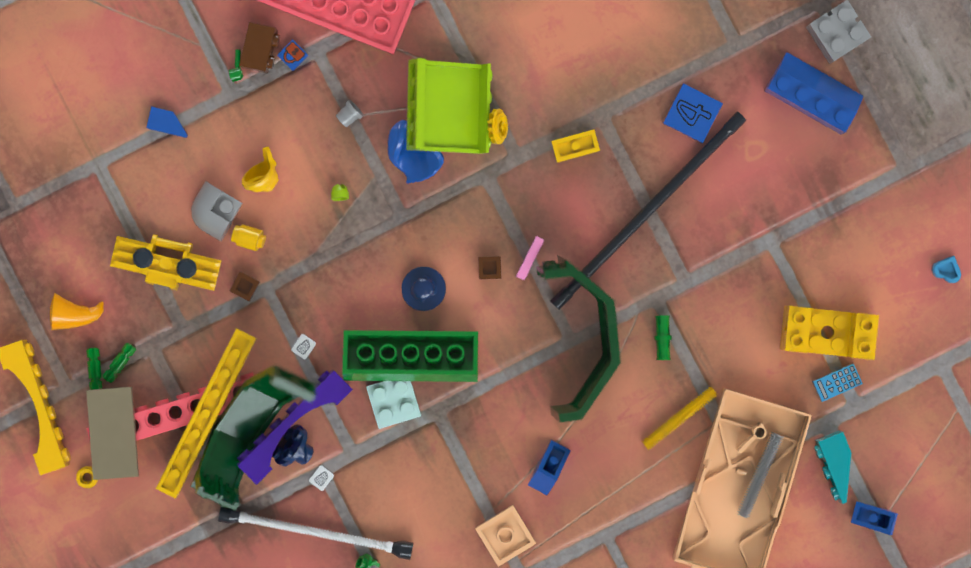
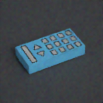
[812,363,863,402]

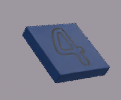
[663,83,723,143]

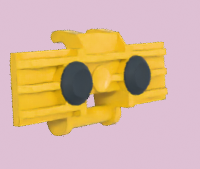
[110,234,222,291]

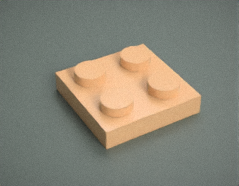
[475,505,536,567]

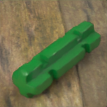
[103,343,136,383]
[86,348,103,390]

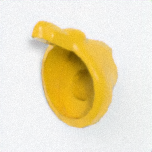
[241,147,279,192]

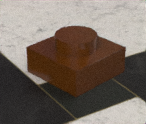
[478,256,501,279]
[230,272,260,302]

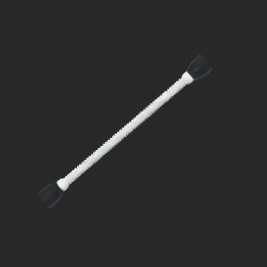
[218,506,414,560]

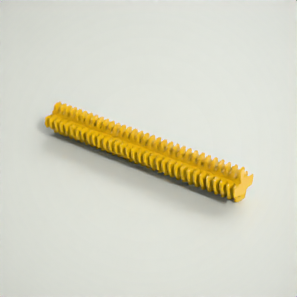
[641,386,718,451]

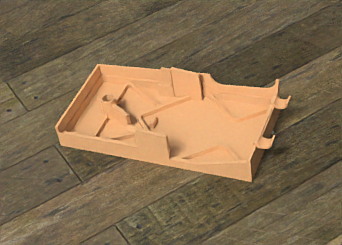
[672,388,812,568]

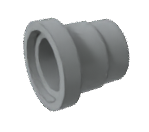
[336,100,364,127]

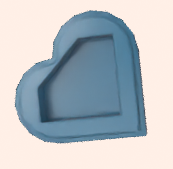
[931,256,961,283]

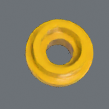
[76,466,98,488]

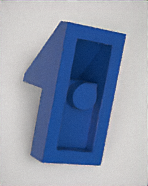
[851,501,898,535]

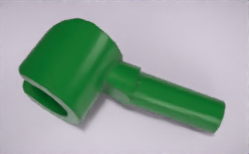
[228,49,243,82]

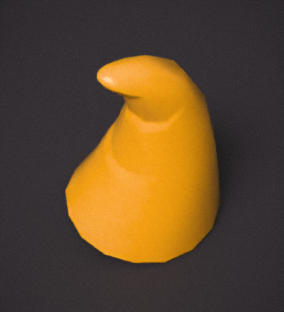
[50,293,104,330]

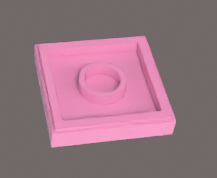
[516,236,544,280]

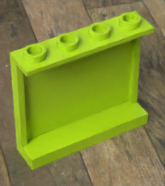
[406,58,493,154]

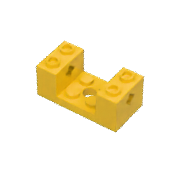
[780,306,879,360]

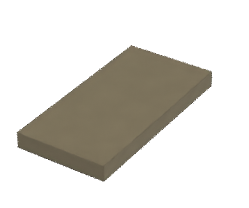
[86,387,139,480]

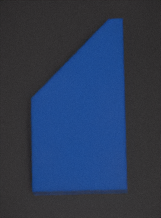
[146,107,188,138]

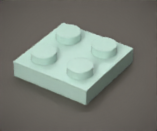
[366,381,421,429]

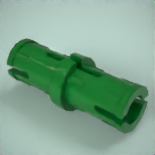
[654,315,672,360]

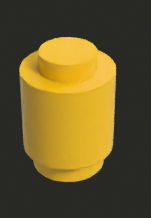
[231,224,266,251]

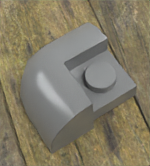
[191,181,243,242]

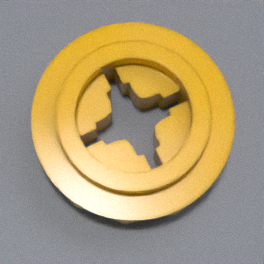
[487,109,508,144]

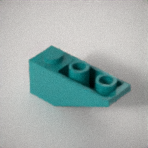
[814,430,851,504]

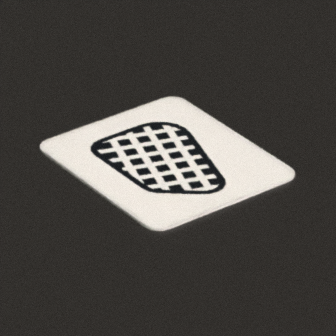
[291,334,316,359]
[309,465,334,491]

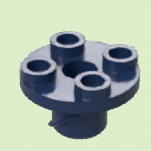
[402,267,446,311]
[272,425,314,467]

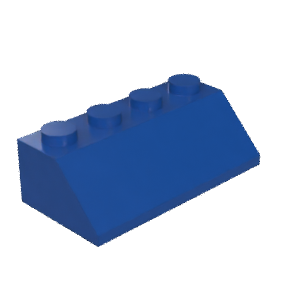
[764,52,863,135]

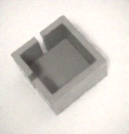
[806,0,871,64]

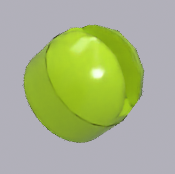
[331,184,349,201]

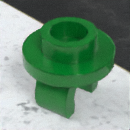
[355,554,380,568]

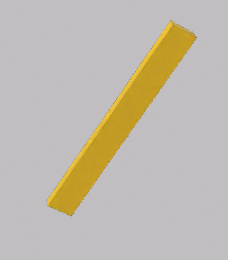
[156,328,257,499]

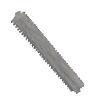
[736,432,784,519]

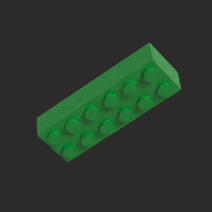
[342,330,478,382]

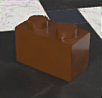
[239,22,280,74]

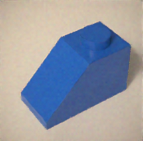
[528,440,571,495]

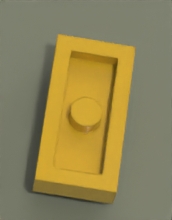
[551,129,600,163]

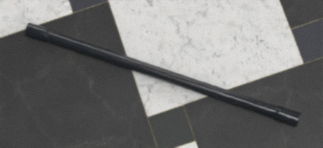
[550,111,747,310]

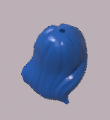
[388,120,444,184]

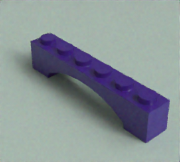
[237,370,353,485]

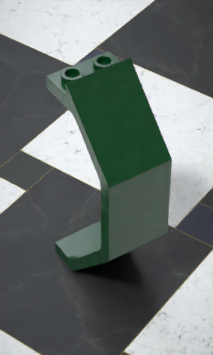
[536,255,621,423]
[190,365,316,510]

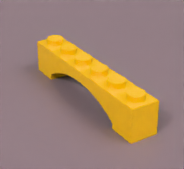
[0,340,71,476]

